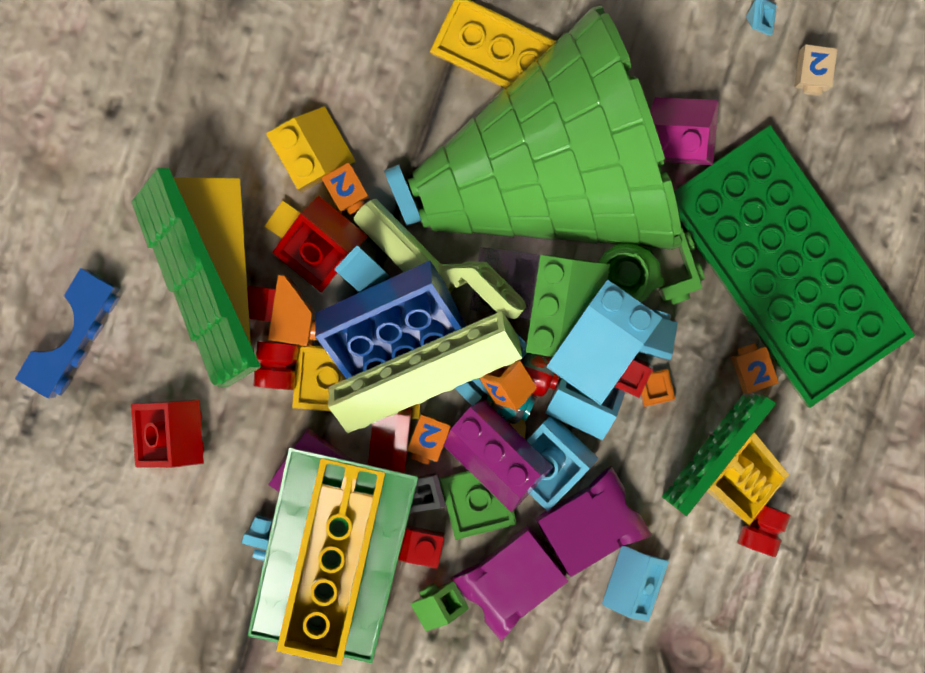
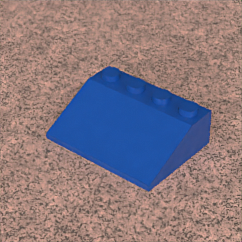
[315,261,466,379]

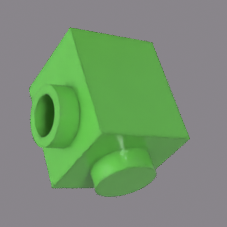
[410,581,469,631]

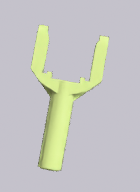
[354,199,526,319]

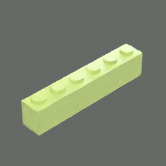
[328,311,522,433]

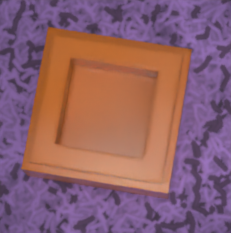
[641,369,675,407]

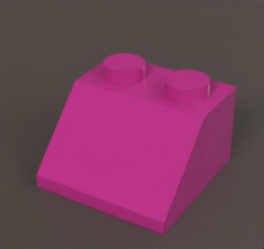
[650,97,719,165]

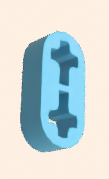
[384,164,421,226]

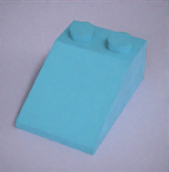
[547,280,662,405]

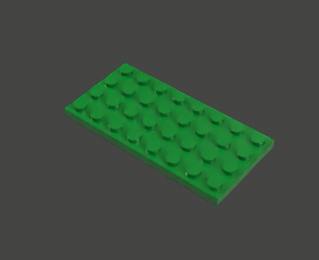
[674,125,915,408]

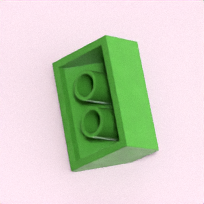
[526,254,610,357]

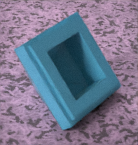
[746,0,777,36]

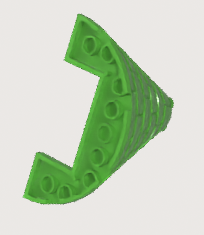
[408,5,682,250]

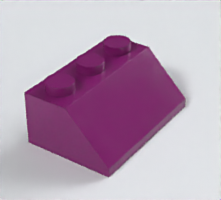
[444,400,553,513]

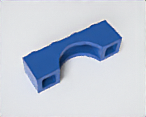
[15,268,120,398]

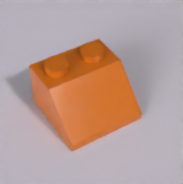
[268,275,318,346]

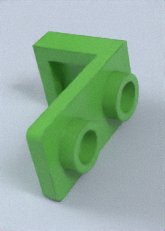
[659,227,705,304]

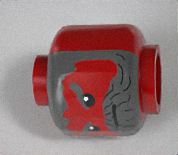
[520,353,560,397]

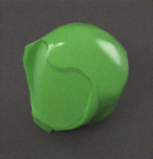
[598,244,665,303]

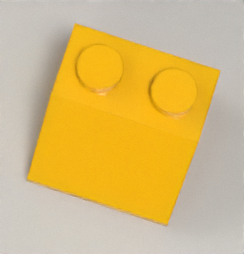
[266,106,356,193]

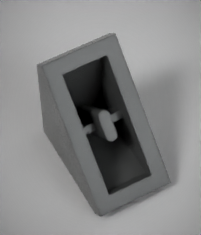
[409,472,446,513]

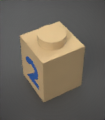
[794,45,837,96]

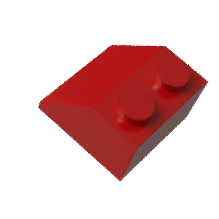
[272,195,368,293]
[131,400,204,468]

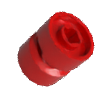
[253,341,299,390]
[736,505,791,557]

